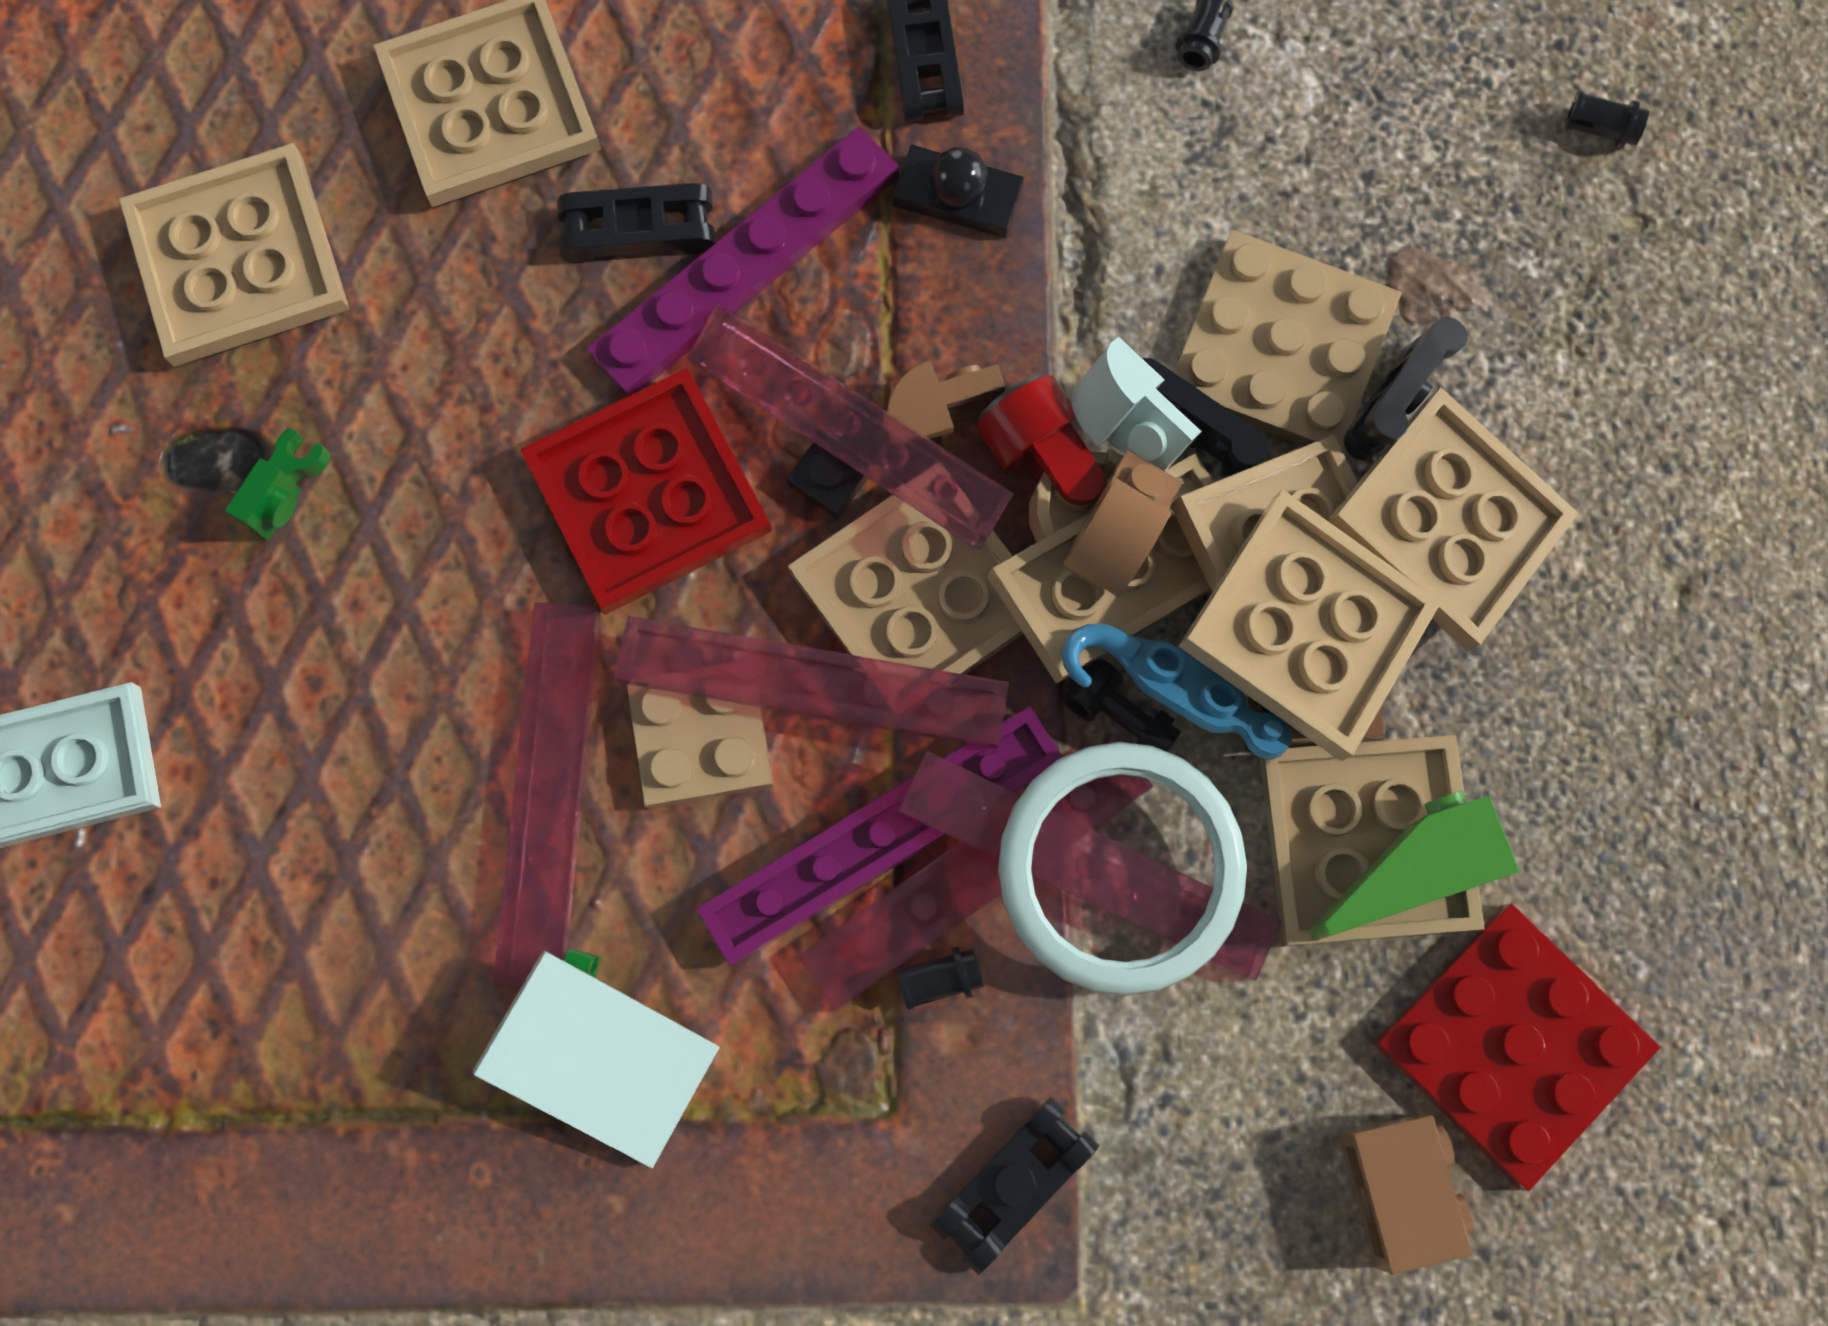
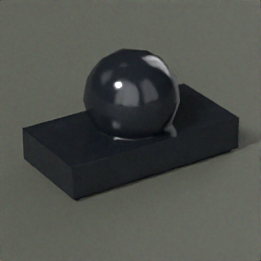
[893,144,1024,239]

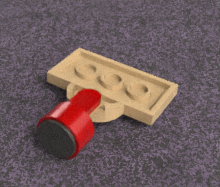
[976,374,1214,684]

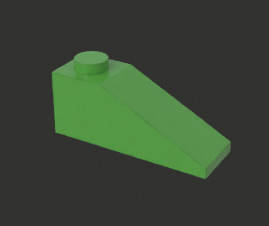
[1310,791,1520,941]

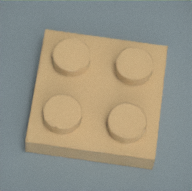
[627,660,774,810]

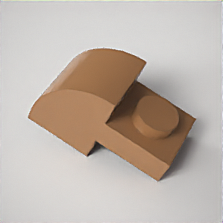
[887,360,1006,466]
[1062,449,1182,597]

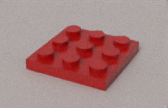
[520,368,772,615]
[1373,903,1661,1192]

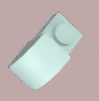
[1071,337,1201,471]

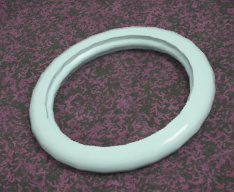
[998,742,1247,996]

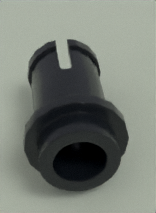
[1175,0,1234,71]
[1565,90,1649,148]
[897,946,984,1010]

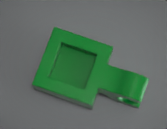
[225,428,331,541]

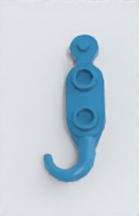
[1061,624,1292,759]

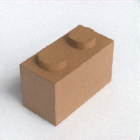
[1338,1114,1474,1275]

